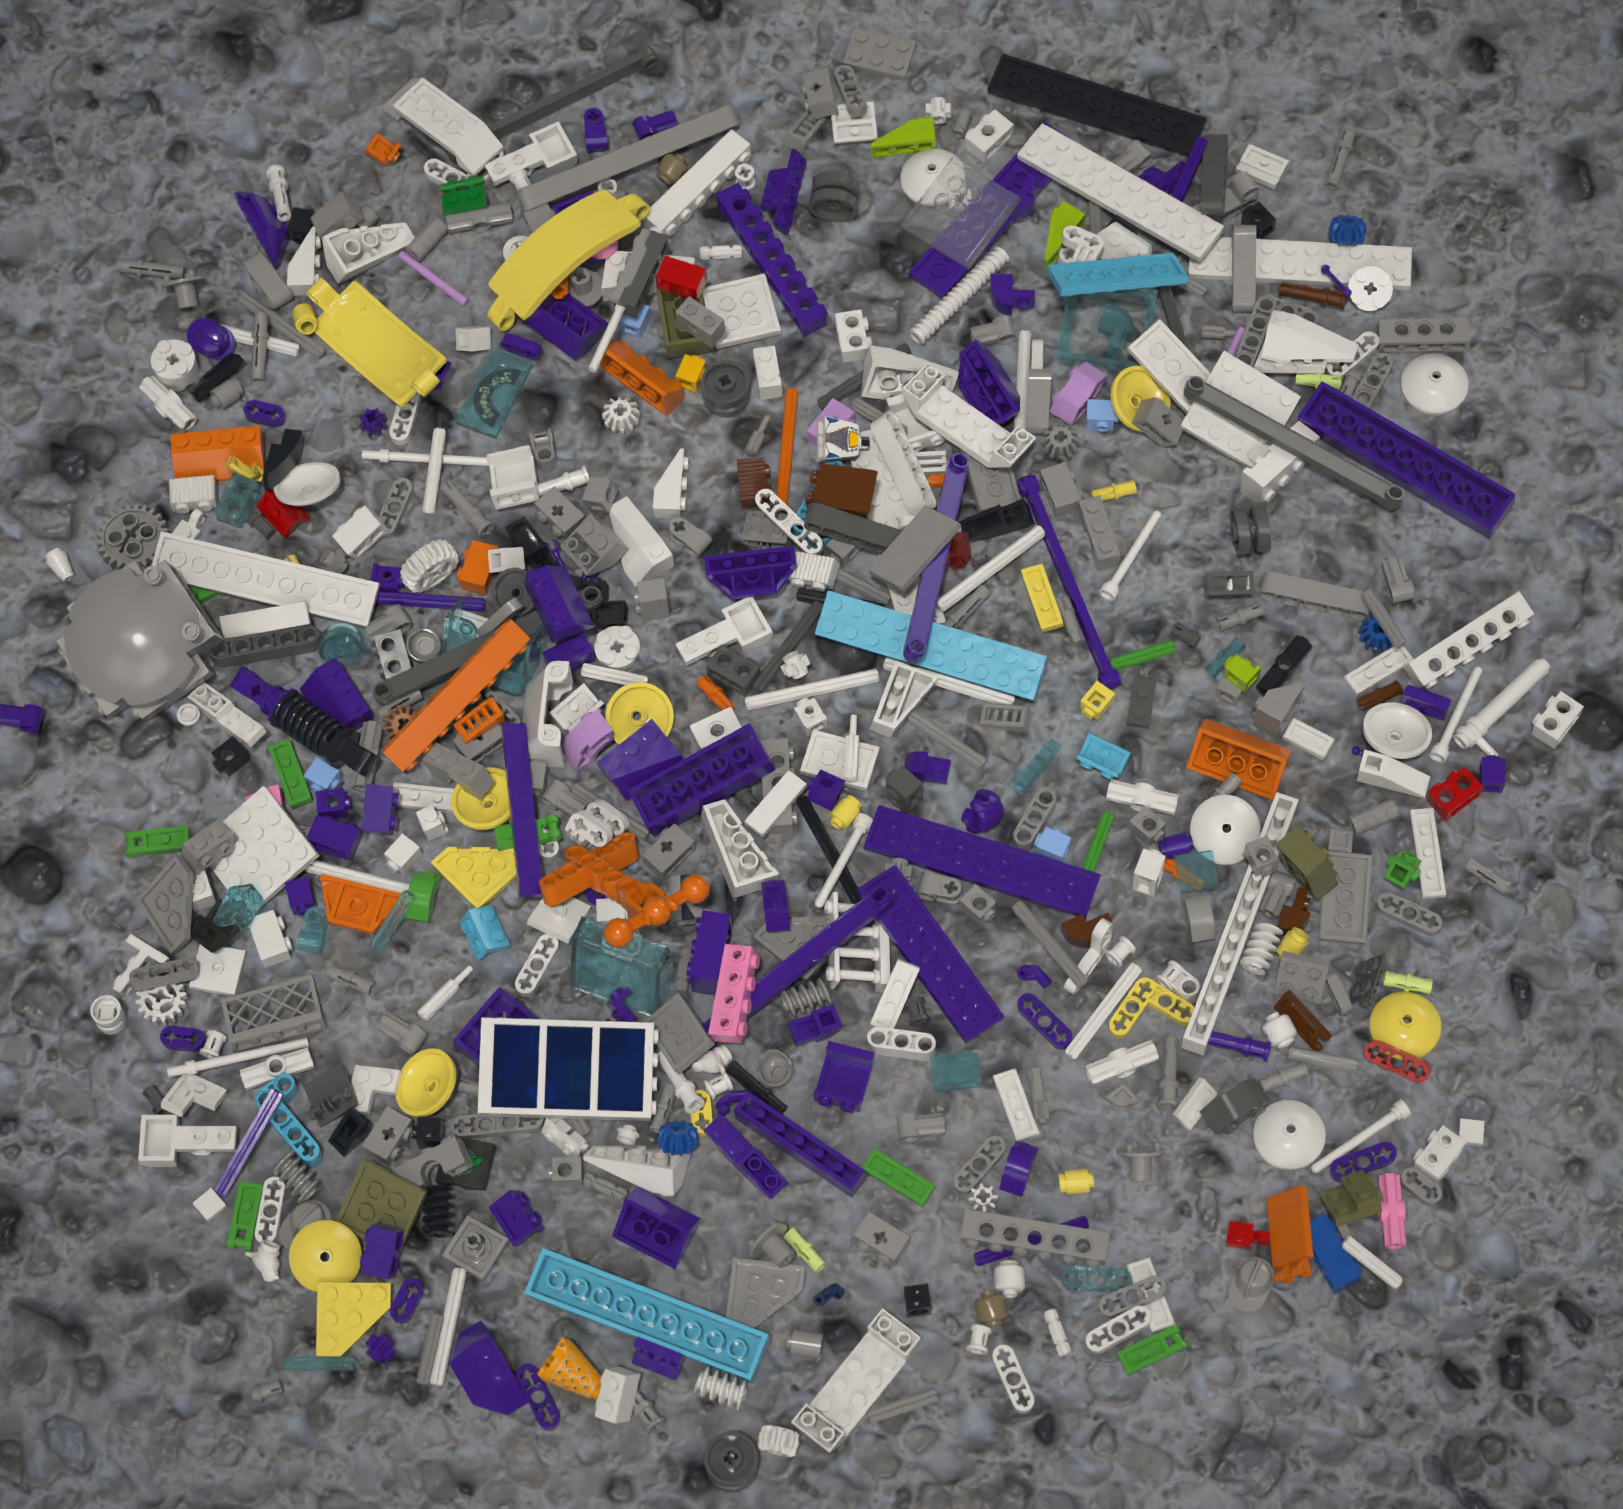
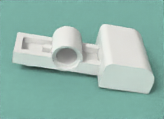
[485,121,578,186]
[675,597,773,666]
[138,1115,237,1167]

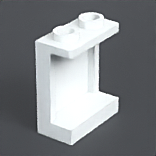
[886,394,947,452]
[486,445,540,510]

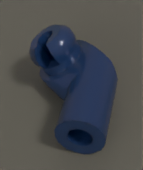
[813,1283,845,1306]

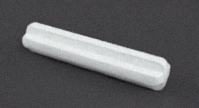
[581,663,648,685]
[1341,1236,1402,1289]

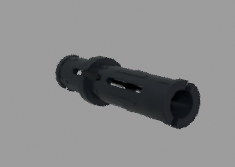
[725,1060,788,1114]

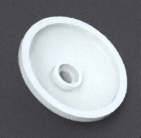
[900,149,966,207]
[1401,353,1468,415]
[274,462,341,506]
[1363,702,1432,759]
[1190,795,1260,865]
[1253,1100,1326,1170]

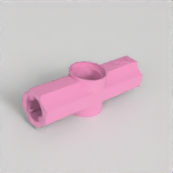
[1378,1173,1406,1250]

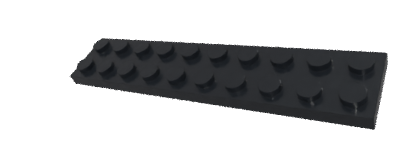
[987,53,1207,156]

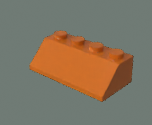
[597,339,684,417]
[170,425,265,482]
[1186,718,1293,800]

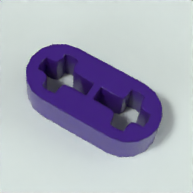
[500,333,543,360]
[243,400,286,428]
[160,1026,206,1052]
[390,1278,424,1324]

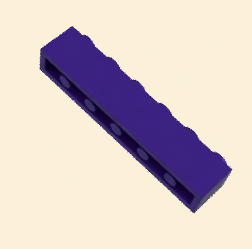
[734,1091,866,1198]

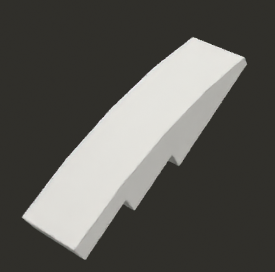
[219,601,311,639]

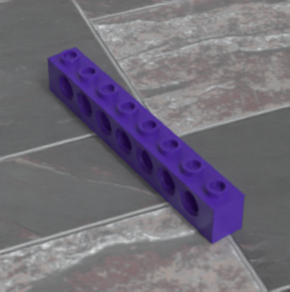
[716,182,828,337]

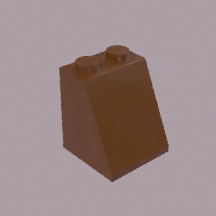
[805,463,878,518]

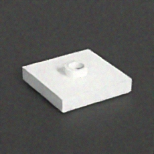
[527,897,591,944]
[189,945,247,996]

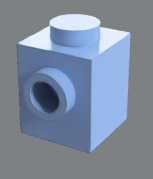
[619,303,651,339]
[1086,399,1118,432]
[304,758,342,793]
[1034,827,1072,862]

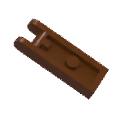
[1274,990,1332,1052]

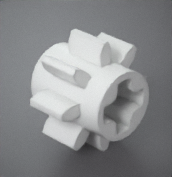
[925,97,951,124]
[780,651,811,679]
[968,1183,998,1212]

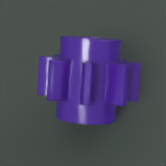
[359,408,387,436]
[365,1333,395,1364]

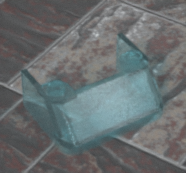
[441,598,544,697]

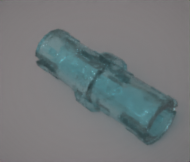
[1204,637,1246,678]

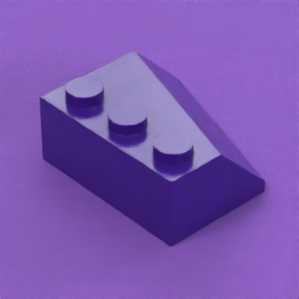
[597,719,684,801]
[453,987,536,1086]

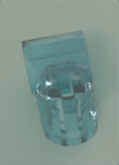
[297,907,328,954]

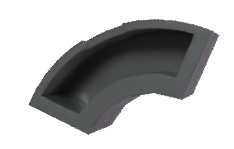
[1200,1078,1271,1135]

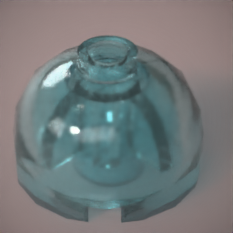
[318,622,364,667]

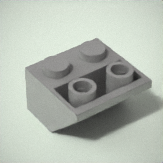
[560,513,629,576]

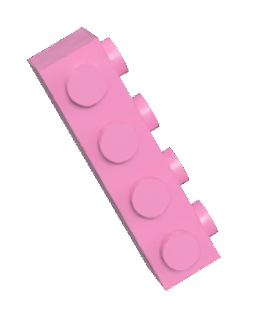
[708,944,760,1044]

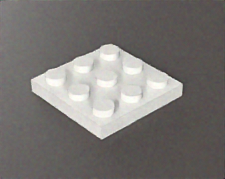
[702,273,781,349]

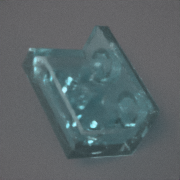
[213,883,263,933]

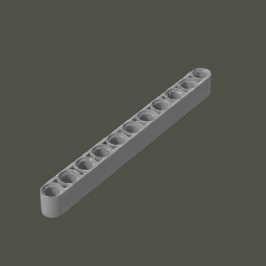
[516,103,740,211]

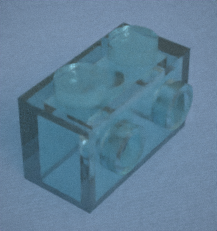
[930,1051,981,1092]

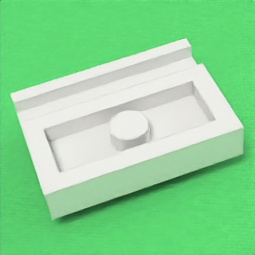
[1235,144,1289,190]

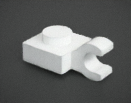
[172,509,206,540]

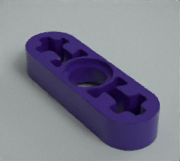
[1017,993,1072,1050]
[1330,1142,1397,1182]
[516,1364,560,1431]

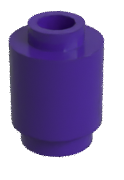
[1158,832,1194,859]

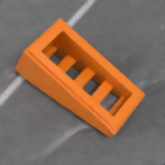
[453,697,505,744]

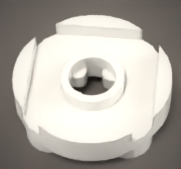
[1348,266,1393,312]
[594,626,641,671]

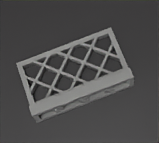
[221,975,326,1053]

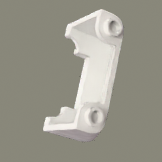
[522,661,574,768]

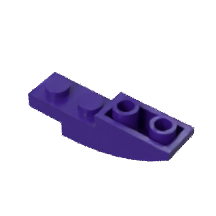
[703,1114,788,1199]

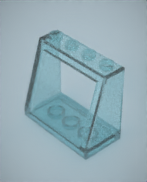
[1057,288,1158,372]
[569,916,675,1016]

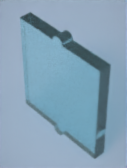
[1174,850,1219,894]

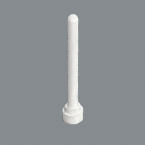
[1099,511,1161,601]
[1429,666,1482,763]
[815,813,873,908]
[1311,1099,1411,1173]

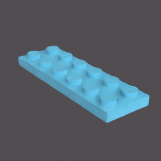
[1047,253,1188,297]

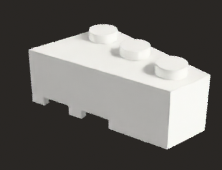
[869,661,939,738]

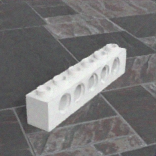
[1403,591,1534,689]

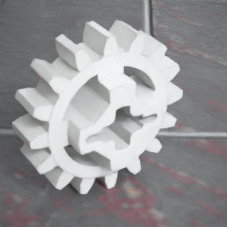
[135,974,188,1026]

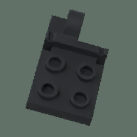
[570,575,628,628]

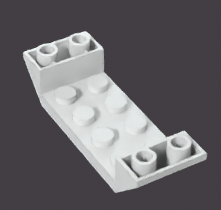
[382,77,504,176]
[902,362,1036,468]
[791,1308,921,1453]

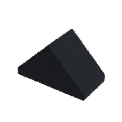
[328,1107,371,1157]

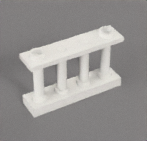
[824,892,890,992]

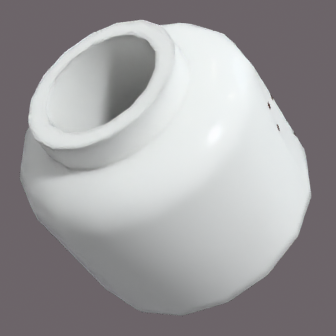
[1262,1012,1297,1049]
[994,1260,1025,1298]

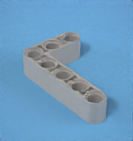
[1235,295,1319,368]

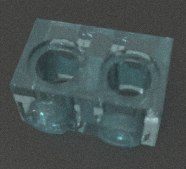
[214,473,261,529]

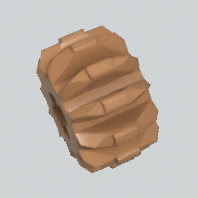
[383,705,418,738]

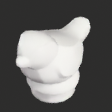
[691,1045,732,1074]
[245,1240,280,1282]

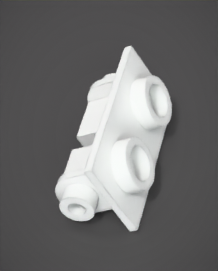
[542,1117,590,1157]

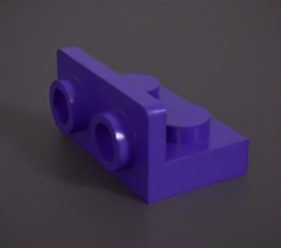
[1401,685,1451,721]
[489,1190,545,1247]
[631,1337,685,1380]

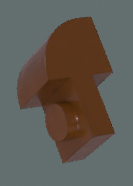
[1277,887,1311,936]
[1061,913,1112,948]

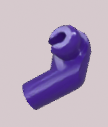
[1017,965,1052,989]
[715,1090,747,1116]

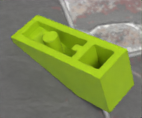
[870,117,936,158]
[1044,201,1086,272]

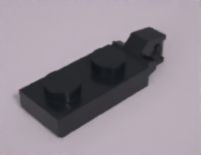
[188,353,244,403]

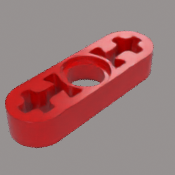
[1364,1039,1431,1083]

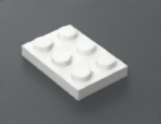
[800,729,880,792]

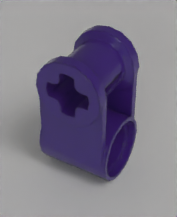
[584,108,608,152]

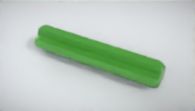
[1109,640,1176,670]
[1082,811,1114,872]

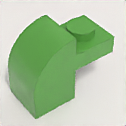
[405,871,441,922]

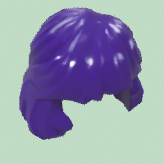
[961,789,1004,833]

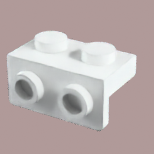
[548,683,604,734]

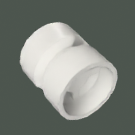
[90,995,127,1035]

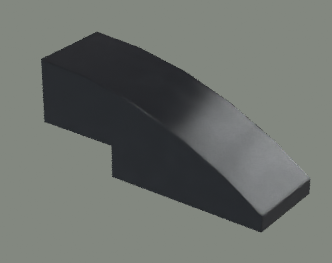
[263,429,304,491]
[959,498,1035,543]
[505,516,559,571]

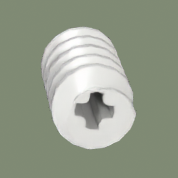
[1240,923,1283,975]
[693,1366,748,1411]

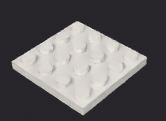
[1179,351,1301,469]
[210,786,320,917]

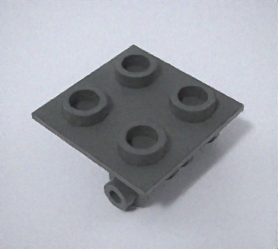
[1349,953,1386,1009]
[304,1063,358,1127]

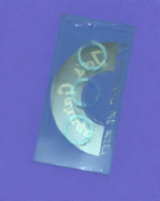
[455,348,533,439]

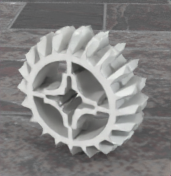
[400,539,459,593]

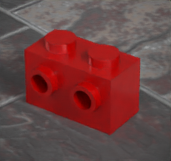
[655,255,707,301]

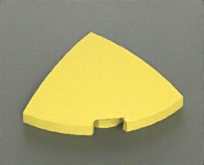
[224,456,264,482]

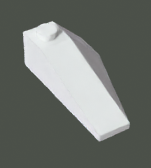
[861,346,959,400]
[609,496,674,588]
[583,1146,691,1196]

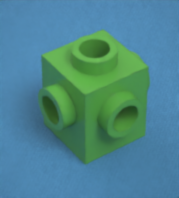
[1384,849,1422,888]

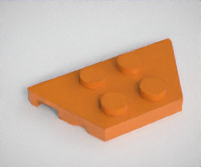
[320,874,407,935]

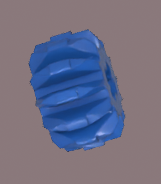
[1328,214,1367,247]
[1358,614,1393,653]
[658,1120,698,1156]

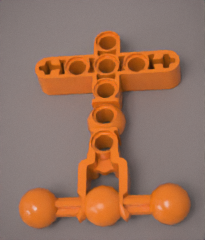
[539,832,710,948]

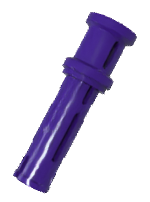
[1208,1031,1271,1062]

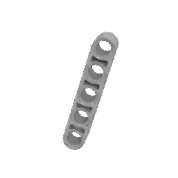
[1258,572,1370,621]

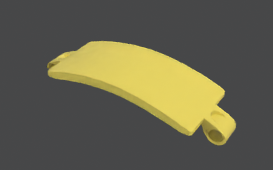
[487,189,650,331]
[306,277,447,407]

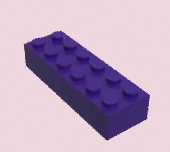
[628,723,776,837]

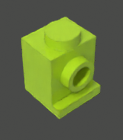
[1223,654,1261,693]

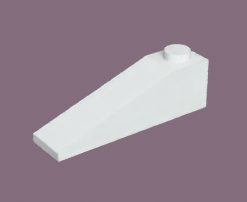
[322,223,415,284]
[1261,310,1359,363]

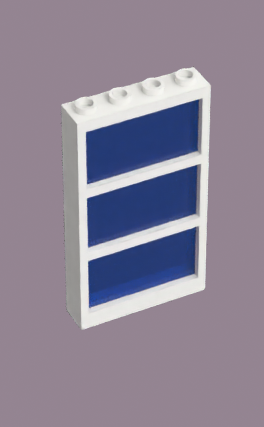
[478,1018,658,1121]

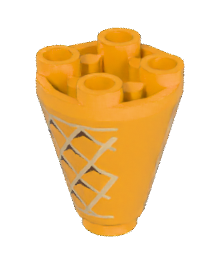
[537,1337,602,1400]

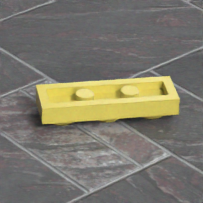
[1021,564,1063,633]

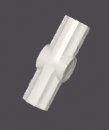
[139,375,197,432]
[1106,779,1179,816]
[1085,1040,1159,1086]
[240,1047,315,1091]

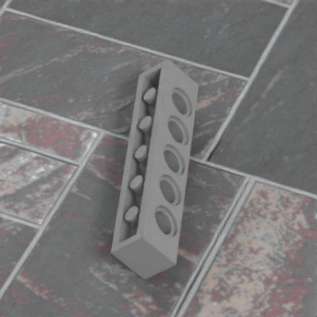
[960,1209,1110,1268]

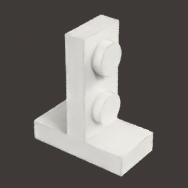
[112,934,170,1000]

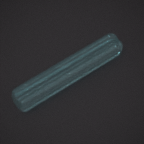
[370,890,415,951]
[282,1356,355,1371]

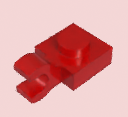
[1226,1220,1270,1250]

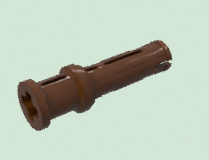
[1279,282,1348,310]

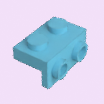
[1075,733,1132,780]
[460,905,510,960]

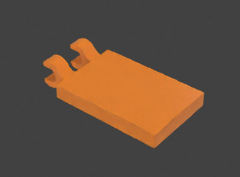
[1266,1186,1314,1284]

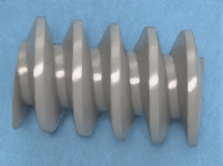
[780,978,833,1019]
[273,1150,324,1204]

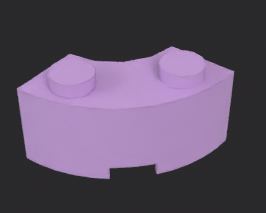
[1049,362,1108,426]
[561,709,614,772]

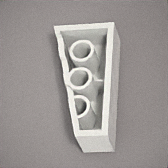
[1239,421,1320,503]
[701,799,779,898]

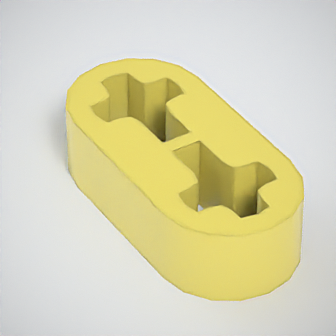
[691,1090,713,1137]

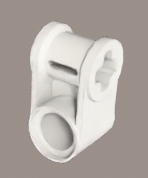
[1155,960,1200,1004]

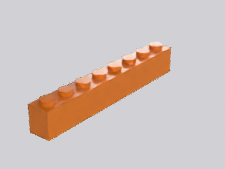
[380,618,531,772]

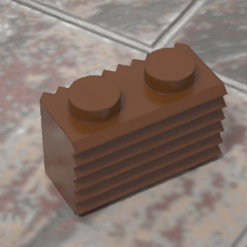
[737,457,772,509]

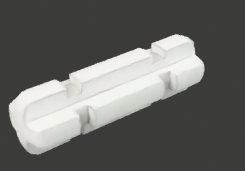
[700,245,743,260]
[1044,1309,1071,1357]

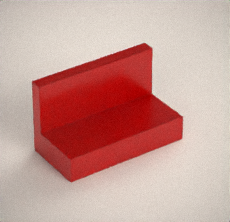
[256,489,311,537]

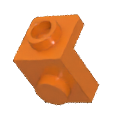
[364,133,401,167]

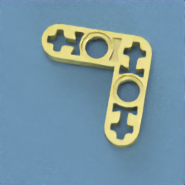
[1109,978,1195,1039]

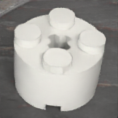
[151,340,199,391]

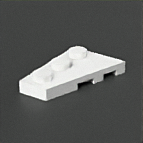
[1254,341,1329,373]

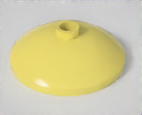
[1110,366,1170,432]
[605,682,674,744]
[451,767,510,830]
[1369,991,1441,1061]
[395,1048,456,1117]
[289,1220,362,1292]

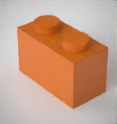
[456,540,499,596]

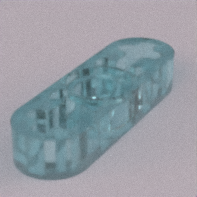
[1011,739,1061,796]
[1061,1266,1132,1292]

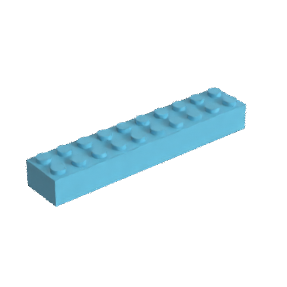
[815,590,1049,702]
[524,1248,771,1384]

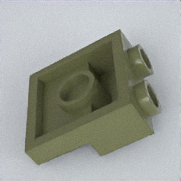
[1319,1170,1384,1227]

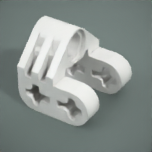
[1058,226,1104,264]
[564,799,630,849]

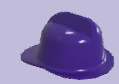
[187,318,235,361]

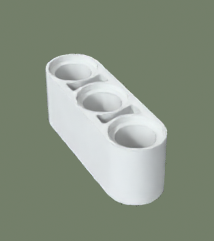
[867,1027,936,1061]

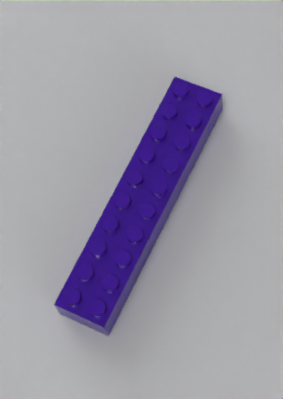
[1297,381,1516,539]

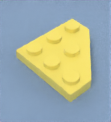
[431,847,517,908]
[316,1282,391,1357]

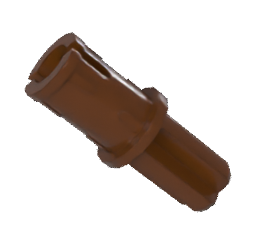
[1357,680,1403,710]

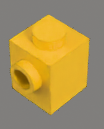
[675,354,707,393]

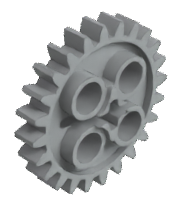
[96,503,169,570]

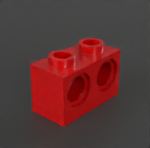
[1427,767,1483,822]

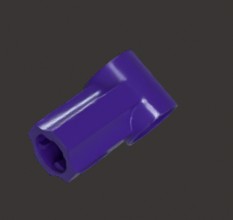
[632,110,678,140]
[0,704,44,733]

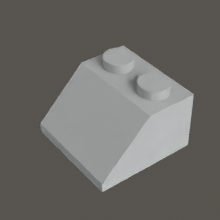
[1253,683,1304,740]

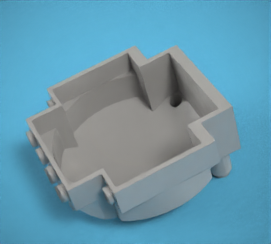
[57,560,224,721]

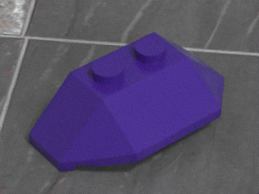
[234,191,289,270]
[958,339,1020,424]
[704,545,797,599]
[449,1321,528,1416]

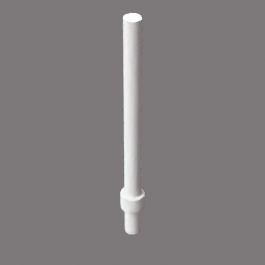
[362,449,489,466]
[166,1038,309,1078]

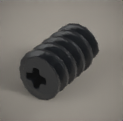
[422,1185,454,1238]

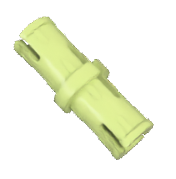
[1295,372,1342,391]
[1383,971,1433,994]
[783,1227,827,1274]

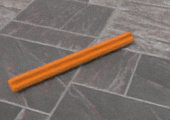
[776,388,798,511]

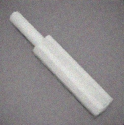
[843,714,859,782]
[417,965,473,1022]

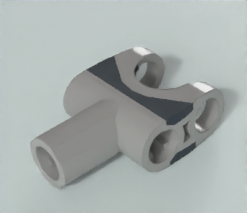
[664,875,713,926]

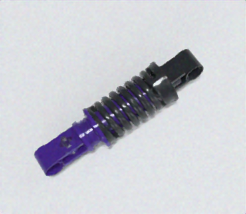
[230,666,378,777]

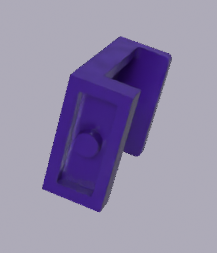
[813,1041,875,1113]

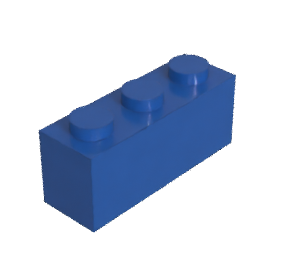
[1310,1213,1362,1295]

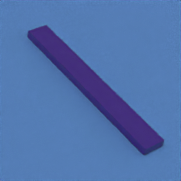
[501,723,542,898]

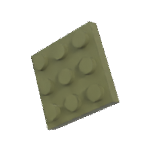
[336,1158,428,1251]

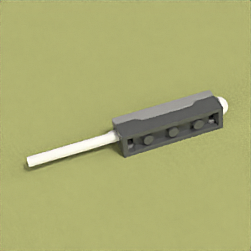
[588,227,669,372]

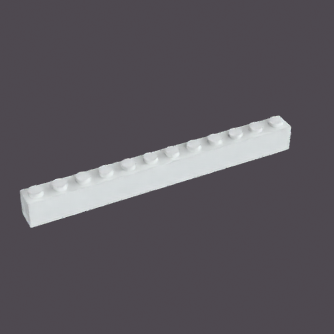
[1181,792,1299,1056]

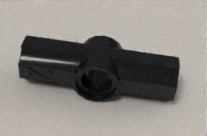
[1256,635,1313,696]

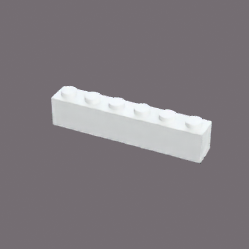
[643,129,752,237]

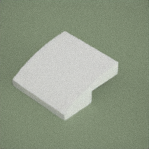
[831,102,878,144]

